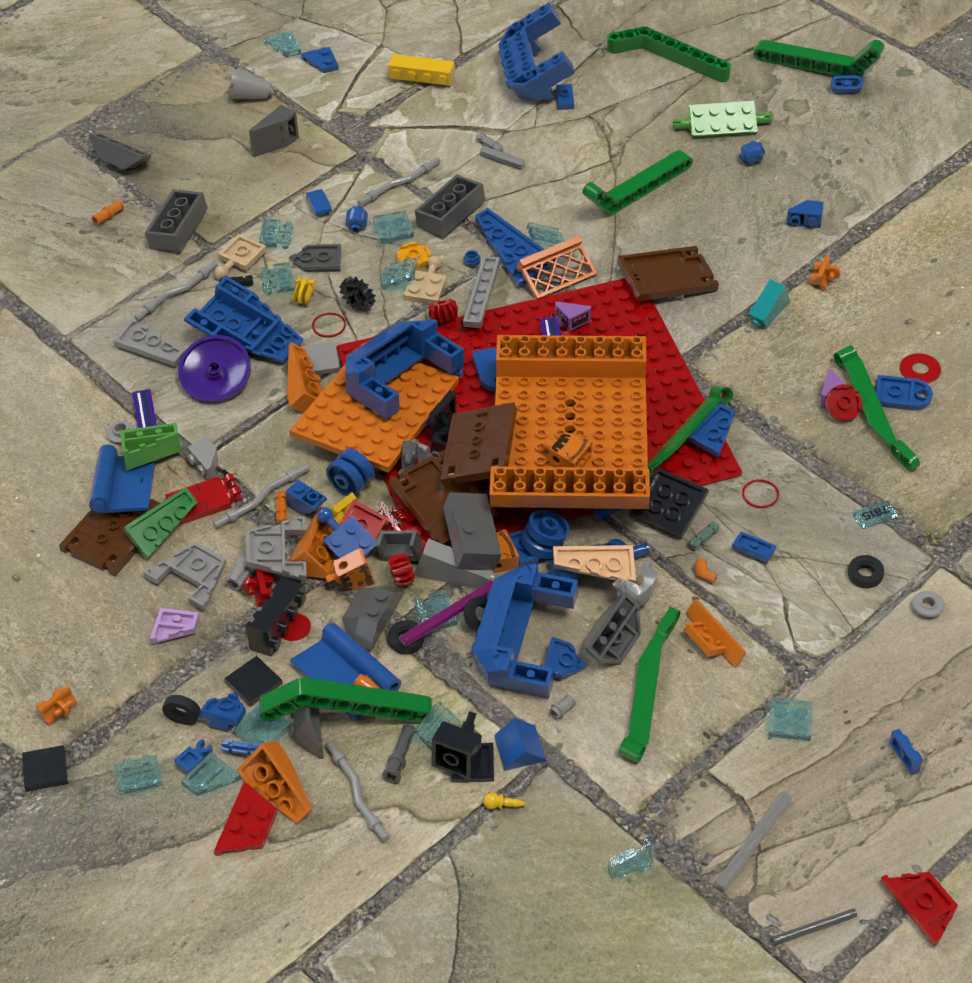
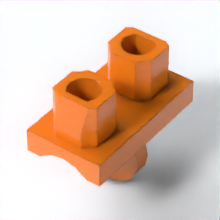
[810,256,841,290]
[36,686,78,725]

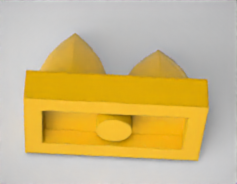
[331,492,357,524]

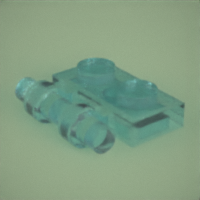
[259,219,293,249]
[381,257,418,290]
[260,262,295,295]
[414,590,457,633]
[115,755,163,795]

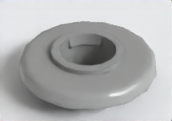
[106,421,136,443]
[912,591,944,617]

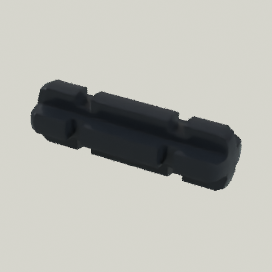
[219,275,254,286]

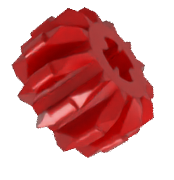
[428,299,458,323]
[388,553,415,587]

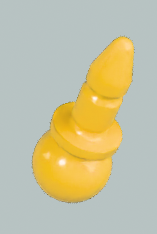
[483,792,525,809]

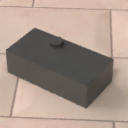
[415,174,485,237]
[145,189,208,252]
[443,492,502,570]

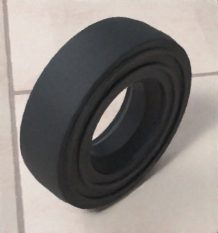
[848,555,884,588]
[464,596,487,632]
[388,620,425,654]
[162,695,200,725]

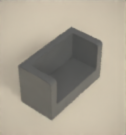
[376,530,424,561]

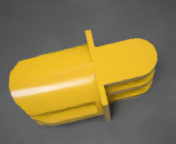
[291,276,317,305]

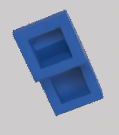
[305,189,332,215]

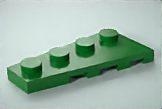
[123,487,197,560]

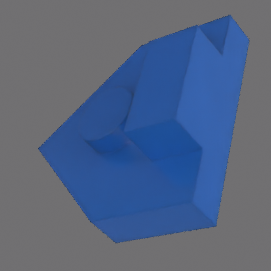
[542,637,586,679]
[199,692,246,731]

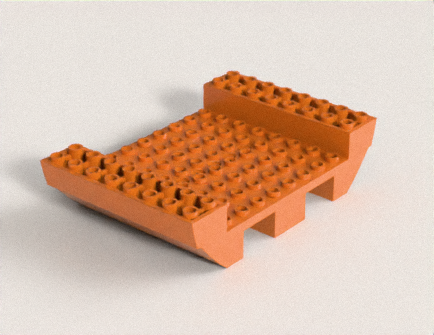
[490,335,650,509]

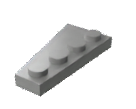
[113,318,184,367]

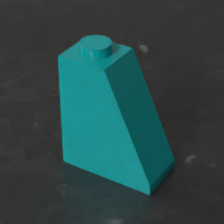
[749,279,790,328]

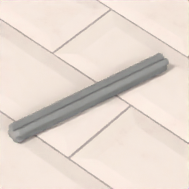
[716,791,791,891]

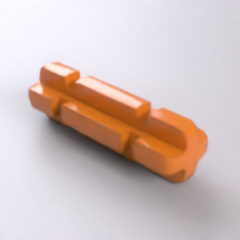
[276,491,287,524]

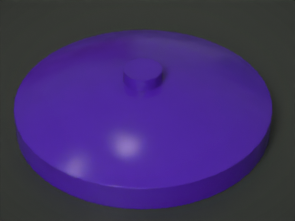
[178,335,251,403]

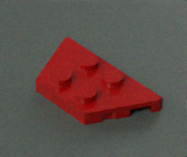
[214,782,278,856]
[880,872,958,947]

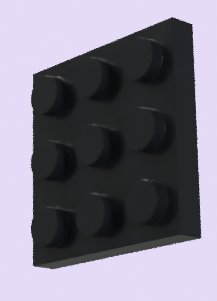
[630,467,709,539]

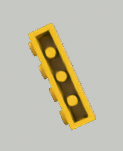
[388,54,455,86]

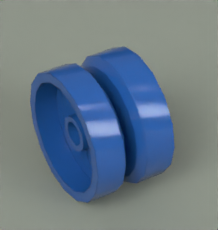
[326,448,375,497]
[520,509,570,559]

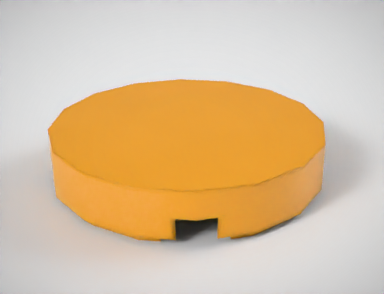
[396,242,431,270]

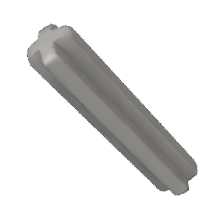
[480,146,525,169]

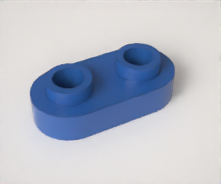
[830,75,863,93]

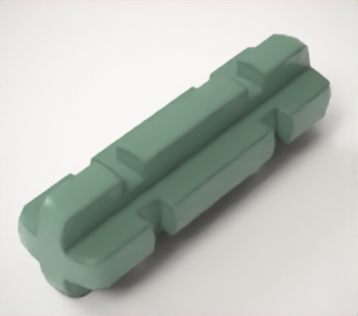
[688,521,720,550]

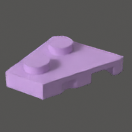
[150,608,200,644]

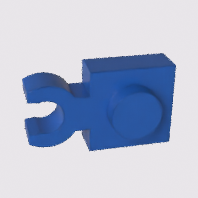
[174,739,213,776]

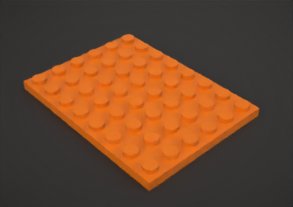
[289,343,459,473]

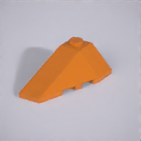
[287,342,325,413]
[289,506,336,579]
[237,741,313,823]

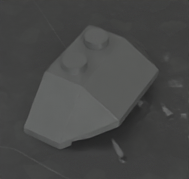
[89,133,151,171]
[342,585,404,653]
[584,591,641,664]
[290,678,324,759]

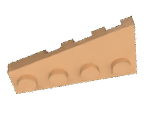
[553,545,636,583]

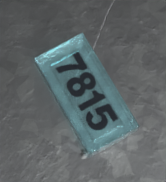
[853,500,897,530]

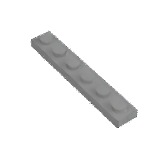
[463,256,500,328]

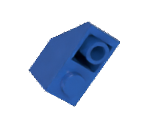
[786,200,824,228]
[285,480,327,515]

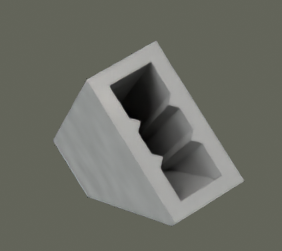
[414,539,496,589]

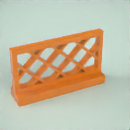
[516,235,597,299]

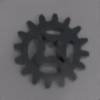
[339,276,376,312]

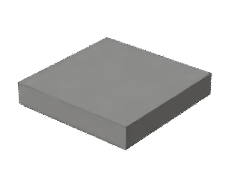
[302,342,340,375]

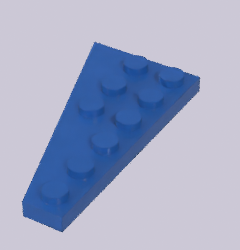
[475,208,555,288]

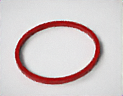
[312,312,346,338]
[742,479,779,508]

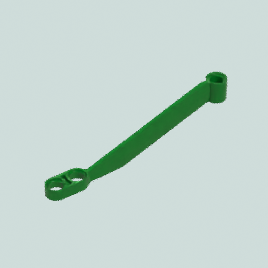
[833,345,920,471]
[648,386,733,479]
[618,607,681,763]

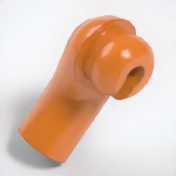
[694,558,718,584]

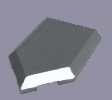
[289,244,342,270]

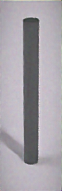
[771,908,857,945]

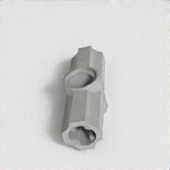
[226,552,256,591]

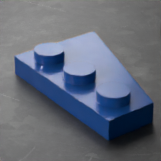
[687,403,735,458]

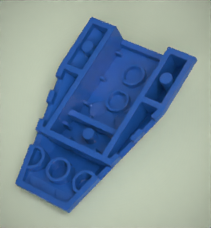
[184,276,304,363]

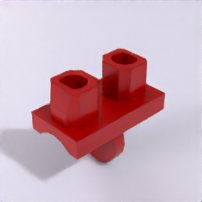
[242,569,273,607]

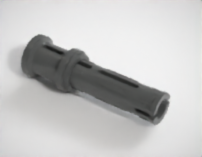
[382,724,416,783]

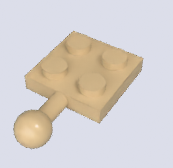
[215,234,267,279]
[404,255,447,304]

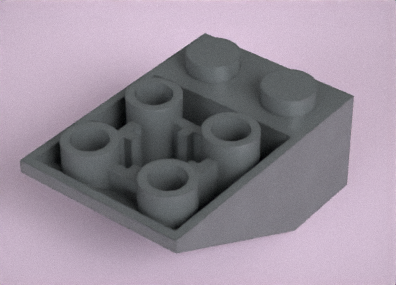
[249,105,299,157]

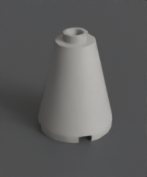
[228,67,274,99]

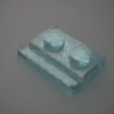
[526,222,565,247]
[413,701,461,751]

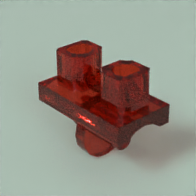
[378,501,407,531]

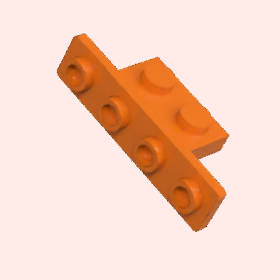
[684,599,746,667]

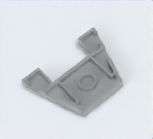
[246,516,306,581]
[143,542,226,610]

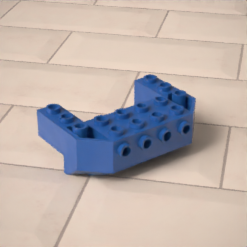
[498,2,575,100]
[346,319,464,419]
[471,563,578,698]

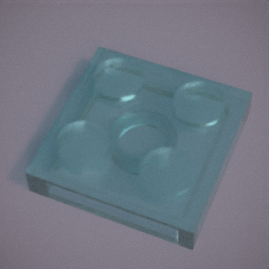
[373,210,414,244]
[768,697,813,741]
[232,702,291,745]

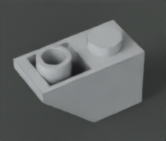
[187,437,219,480]

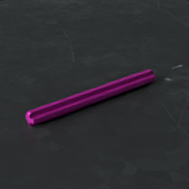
[400,580,493,646]

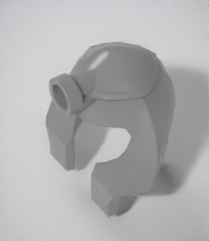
[613,559,658,607]

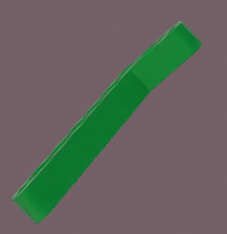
[607,26,731,82]
[753,40,884,76]
[582,150,693,215]
[259,677,433,723]

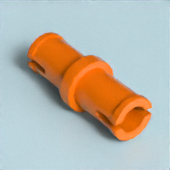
[91,200,124,225]

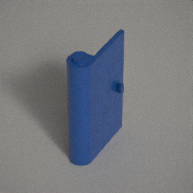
[89,444,156,513]
[290,623,401,720]

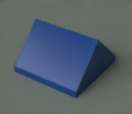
[495,718,546,771]

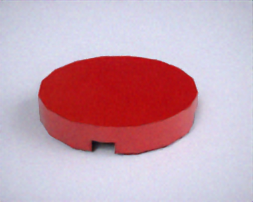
[825,384,862,422]

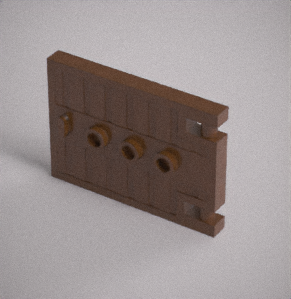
[617,246,719,301]
[440,402,517,486]
[389,450,498,546]
[59,498,160,577]

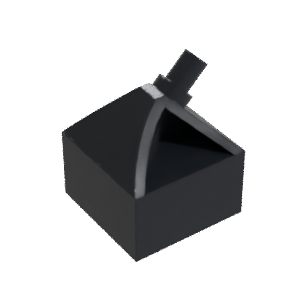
[431,711,482,780]

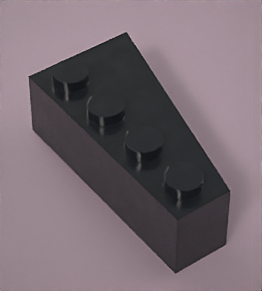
[245,578,306,657]

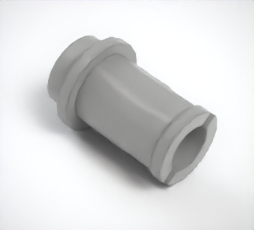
[549,694,576,719]

